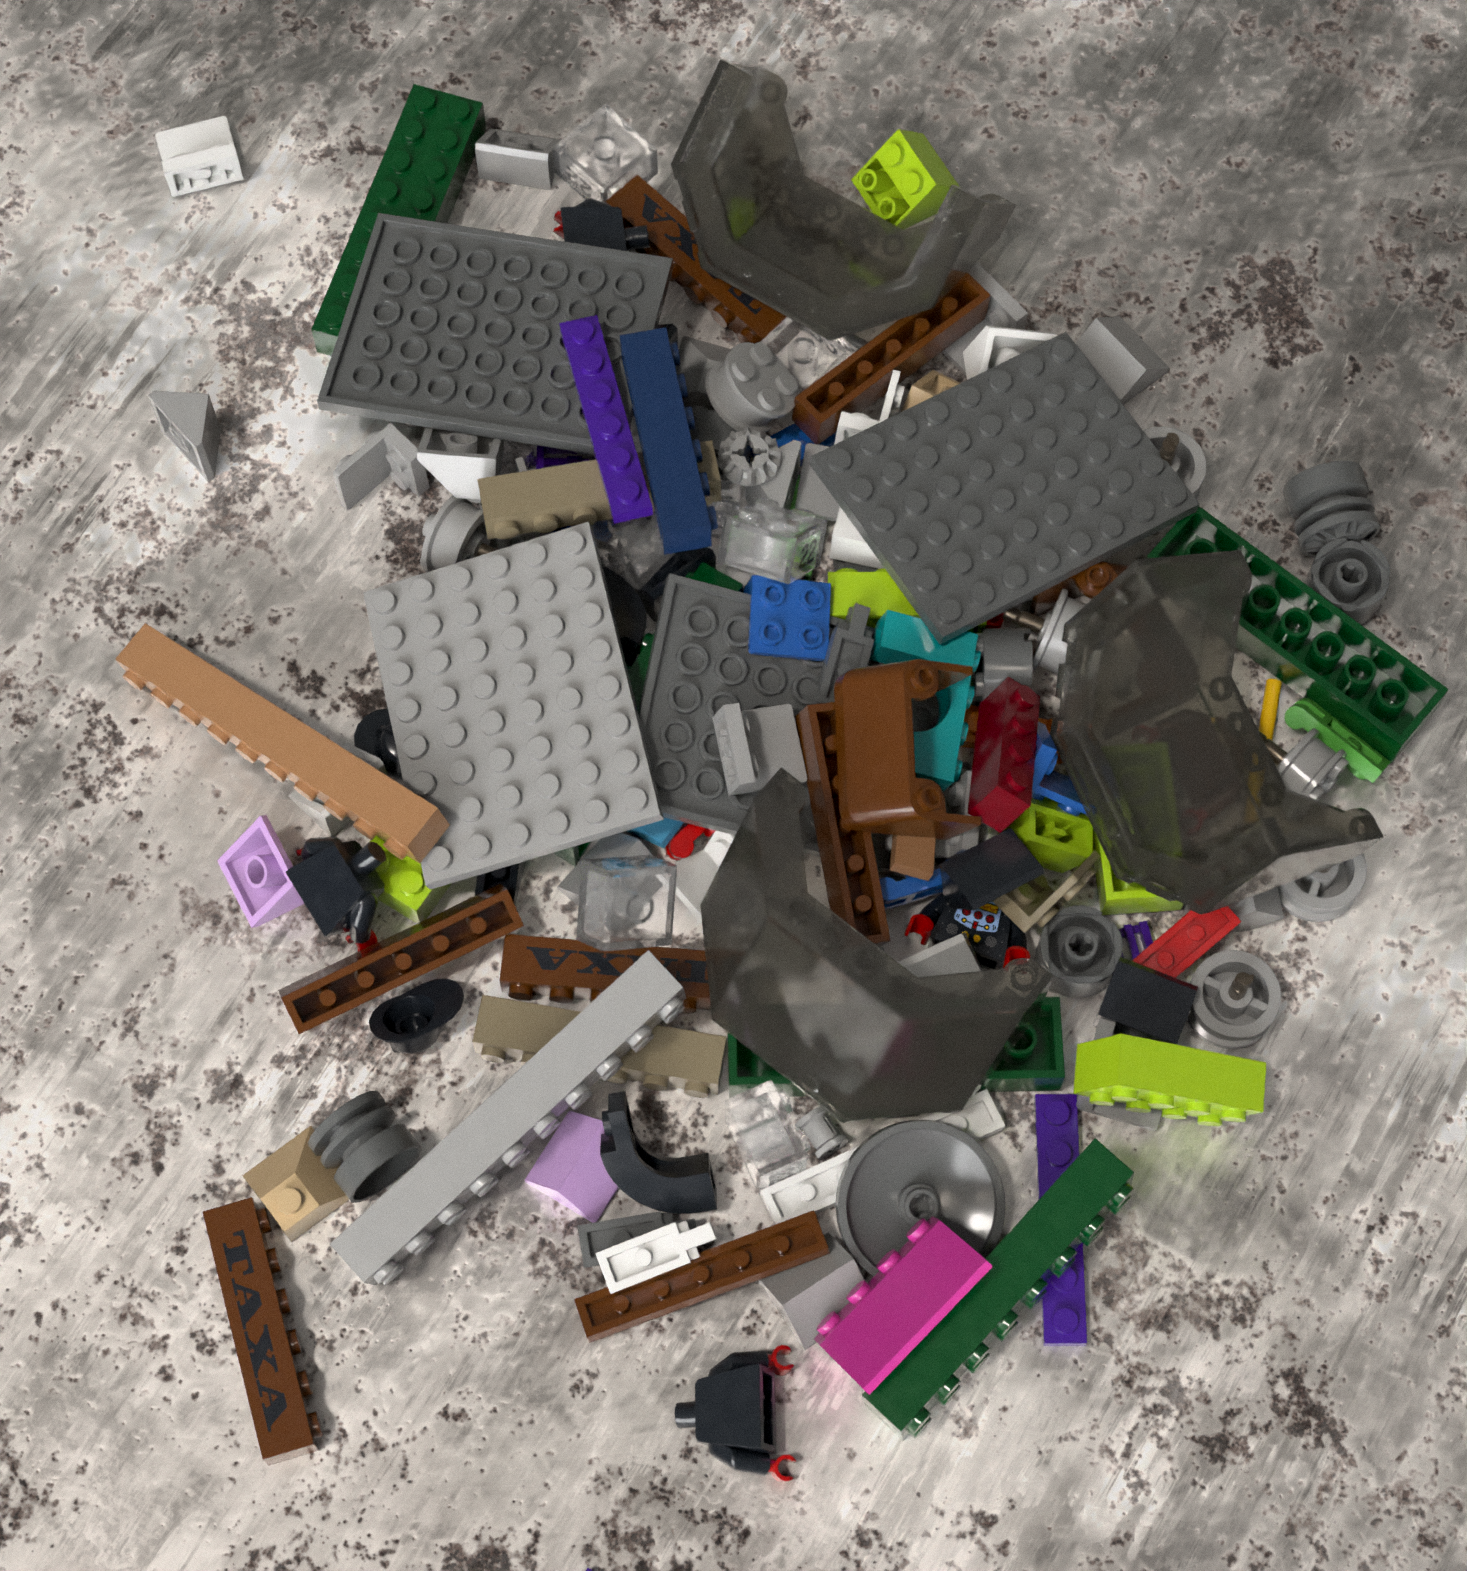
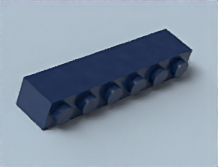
[620,327,718,555]

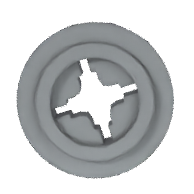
[718,426,781,486]

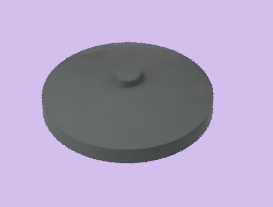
[836,1120,1005,1276]

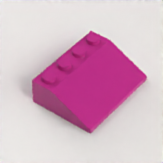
[814,1216,993,1395]

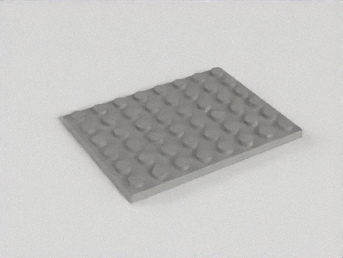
[363,522,664,890]

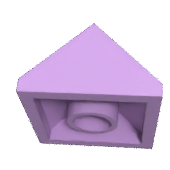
[217,815,304,928]
[525,1110,619,1223]

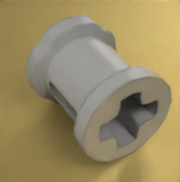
[795,1105,849,1161]

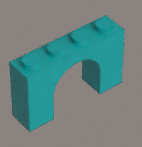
[869,610,981,792]

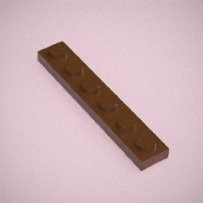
[574,1210,830,1343]

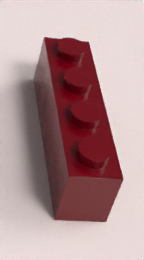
[967,676,1040,833]

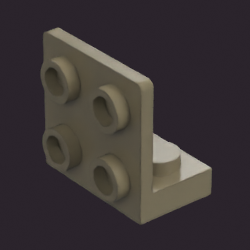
[992,850,1100,933]

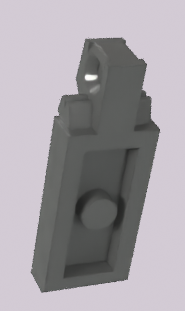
[813,603,874,704]
[577,1211,696,1268]

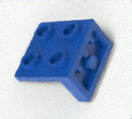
[743,575,831,661]
[1032,722,1096,816]

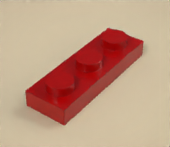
[1132,891,1242,978]

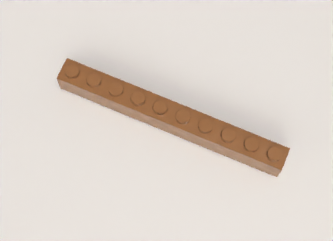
[115,623,450,864]

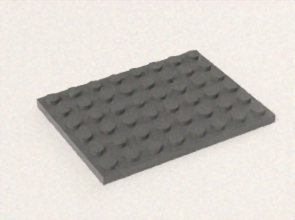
[317,213,674,455]
[810,332,1200,645]
[638,573,939,878]

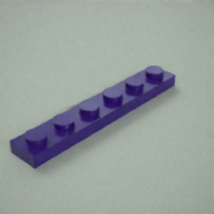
[559,315,653,524]
[1034,1094,1087,1346]

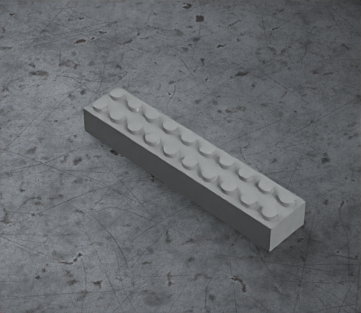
[330,950,686,1285]

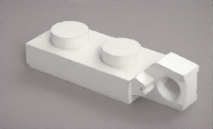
[595,1221,717,1294]

